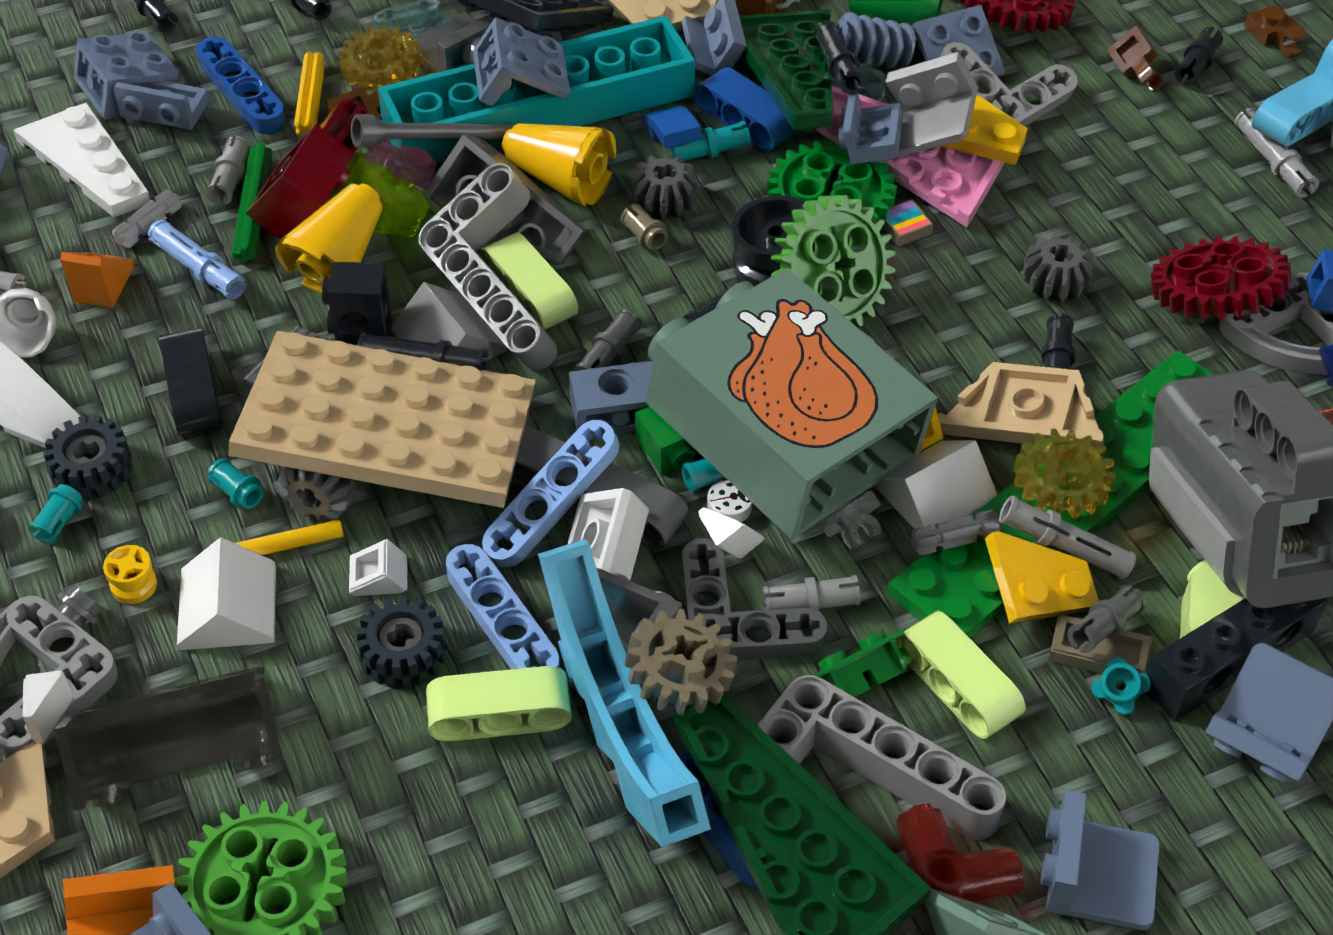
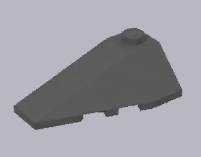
[419,134,586,264]

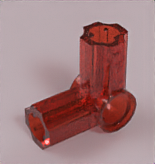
[896,803,1024,913]

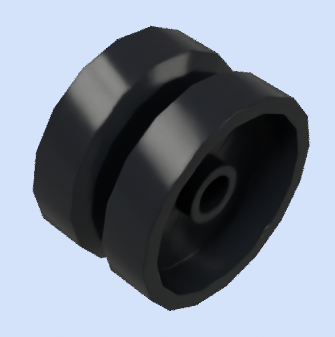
[731,195,815,286]

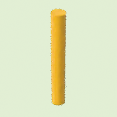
[203,519,344,555]

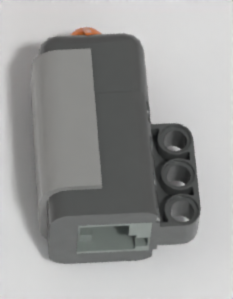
[1149,370,1333,608]

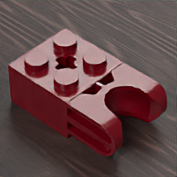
[246,99,368,240]

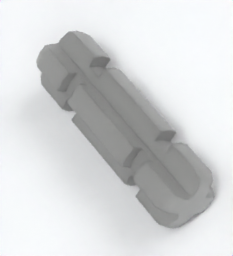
[112,189,182,249]

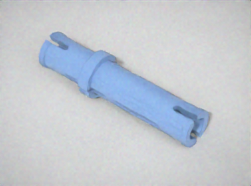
[148,220,246,300]

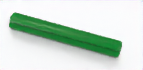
[232,142,273,264]

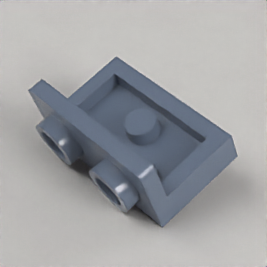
[113,81,210,130]
[838,93,903,164]

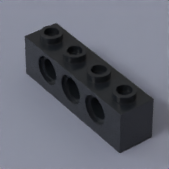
[1146,598,1328,721]

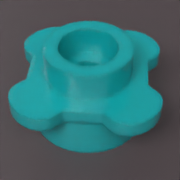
[1091,657,1151,715]

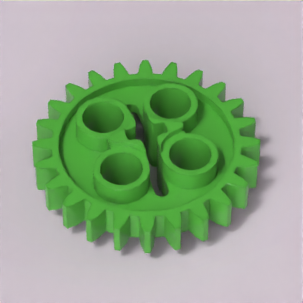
[771,195,896,327]
[174,800,349,935]

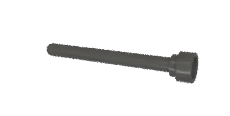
[351,114,516,147]

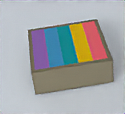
[882,199,933,247]

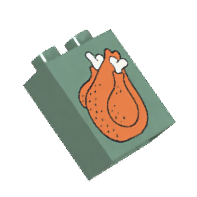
[646,268,938,540]

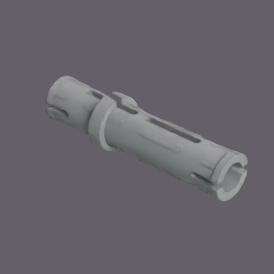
[1234,108,1319,198]
[999,496,1136,579]

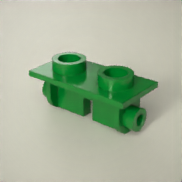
[815,629,912,697]

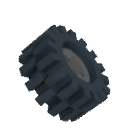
[43,415,133,500]
[356,596,446,689]

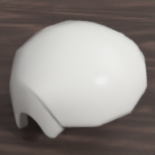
[0,288,56,358]

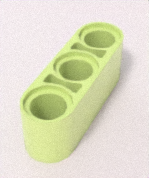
[480,232,578,330]
[896,611,1026,739]
[426,666,572,741]

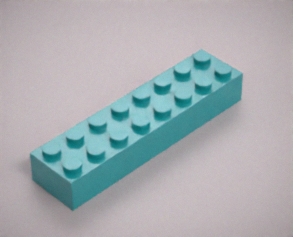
[378,16,695,172]

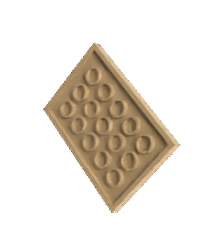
[228,331,536,508]

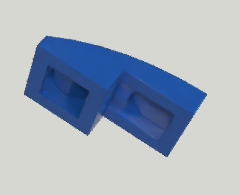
[641,105,702,149]

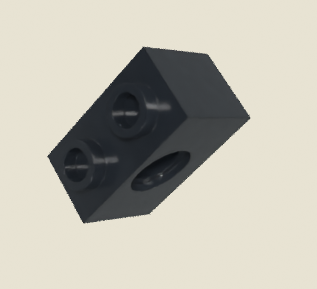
[322,262,393,346]

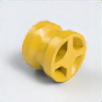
[103,545,158,604]

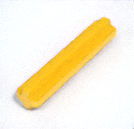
[294,51,325,137]

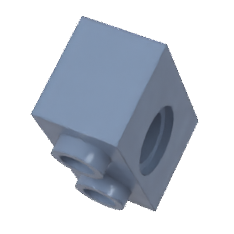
[569,361,653,434]

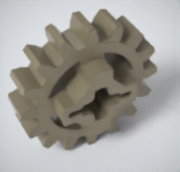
[625,609,737,715]

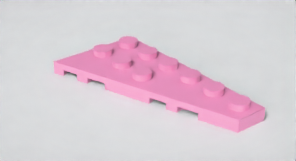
[816,86,1005,227]

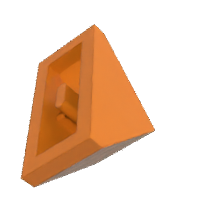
[61,252,135,308]

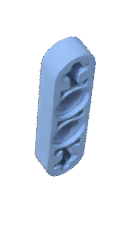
[482,420,620,568]
[446,544,560,669]

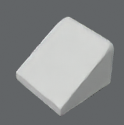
[698,507,765,559]
[349,539,407,596]
[22,671,73,744]

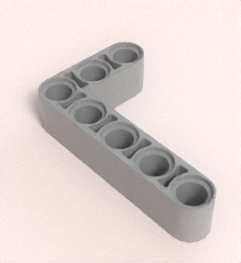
[419,163,557,371]
[758,675,1006,840]

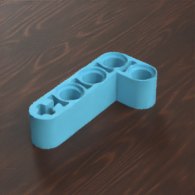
[1252,39,1333,147]

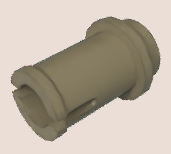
[620,204,668,251]

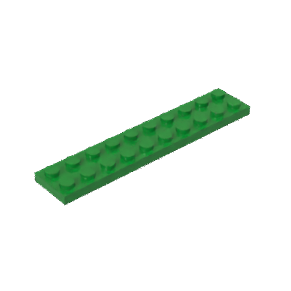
[887,350,1214,638]

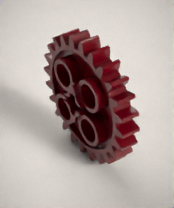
[958,0,1075,33]
[1151,236,1291,320]

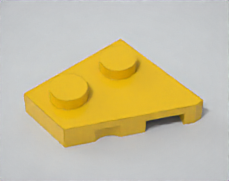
[941,95,1028,165]
[985,531,1099,624]

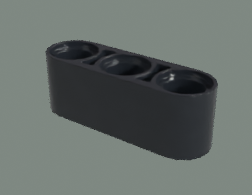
[159,327,222,436]

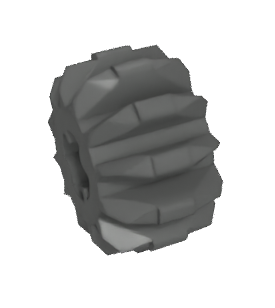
[631,153,698,220]
[1023,233,1094,303]
[278,466,359,522]

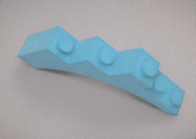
[538,539,711,847]

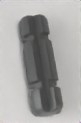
[911,510,1002,555]

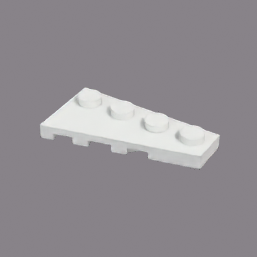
[13,103,150,217]

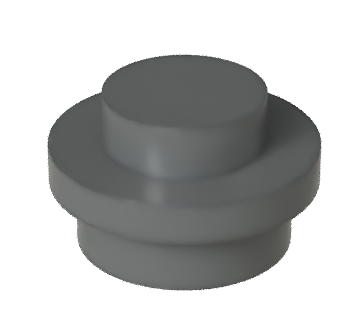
[57,585,103,627]

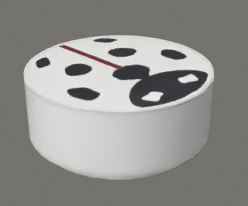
[707,480,752,522]

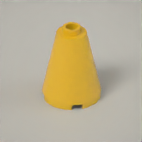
[502,123,616,206]
[275,183,383,296]

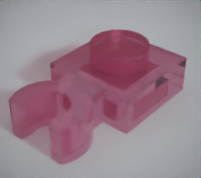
[365,139,437,190]

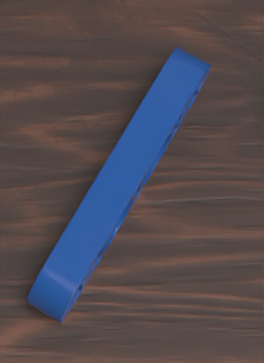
[196,37,286,134]

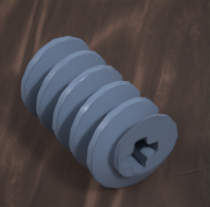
[836,12,916,69]

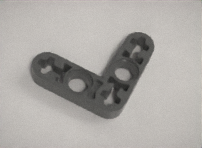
[682,538,828,661]

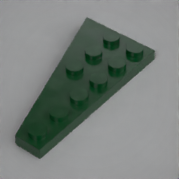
[739,9,833,132]
[674,693,931,935]

